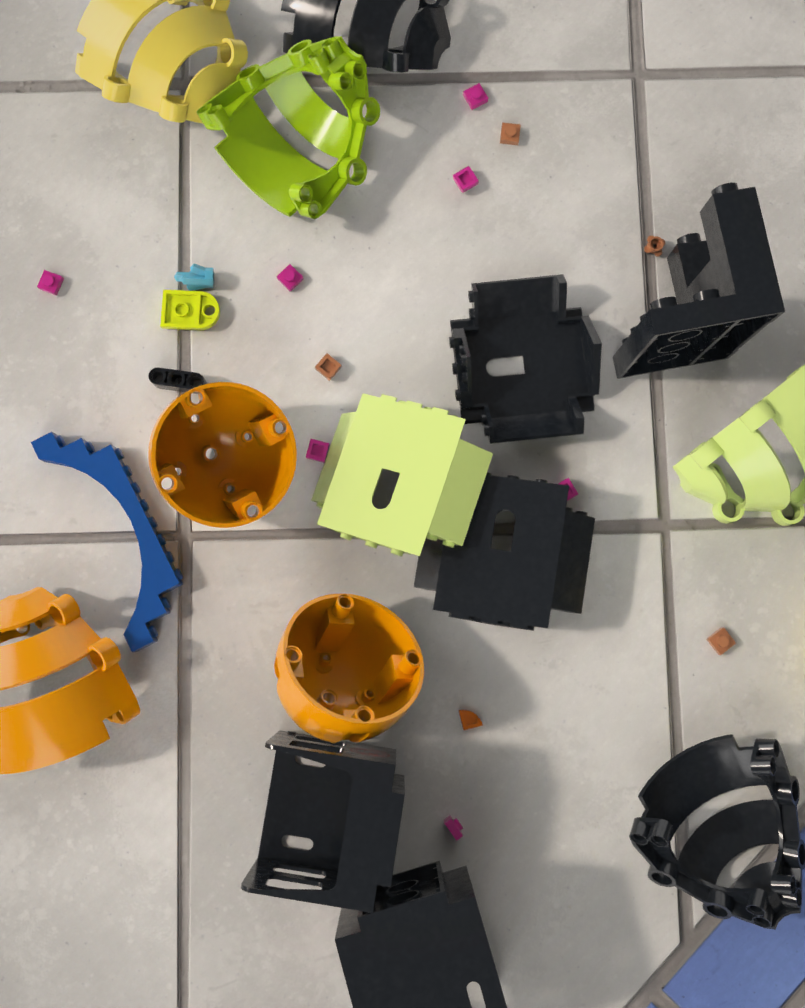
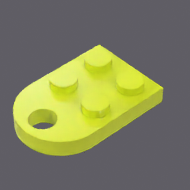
[160,290,220,330]

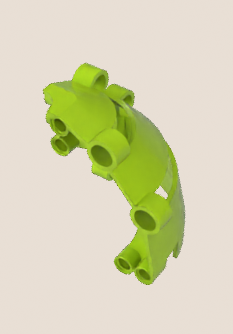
[197,36,380,219]

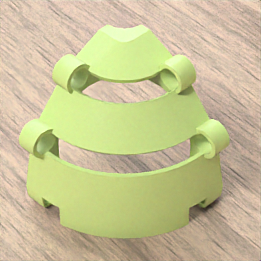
[673,364,805,526]

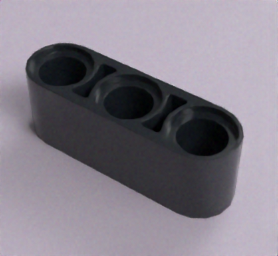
[148,367,207,394]

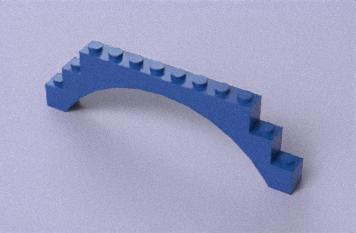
[31,432,183,652]

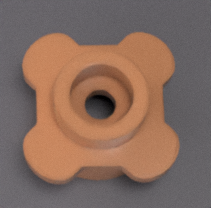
[644,236,665,257]

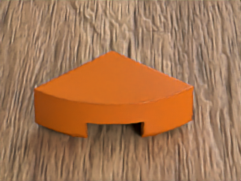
[458,710,483,730]

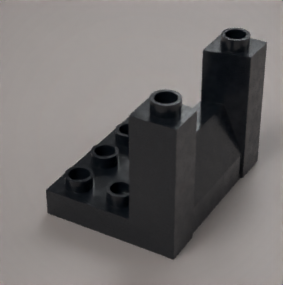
[613,182,785,379]

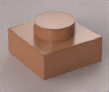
[500,122,521,146]
[314,353,342,381]
[706,627,736,655]

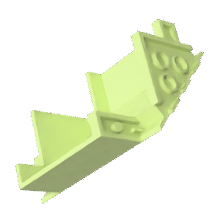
[311,393,493,557]

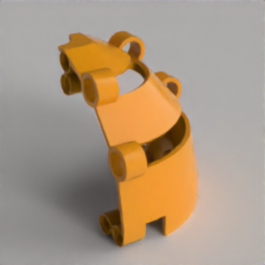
[0,587,140,774]

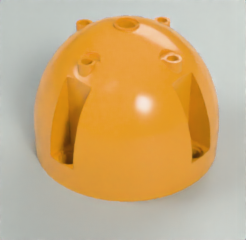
[148,382,297,528]
[274,594,424,743]

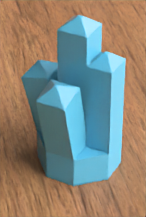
[174,264,214,291]

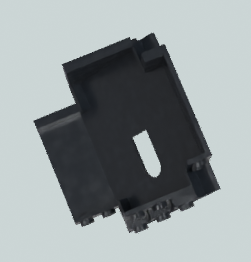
[449,274,602,444]
[414,472,595,631]

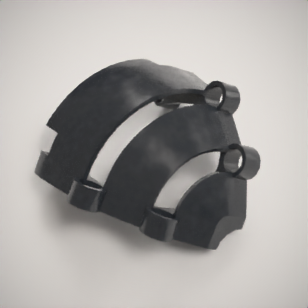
[281,0,451,73]
[629,734,805,930]

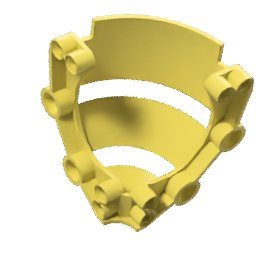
[75,0,248,124]

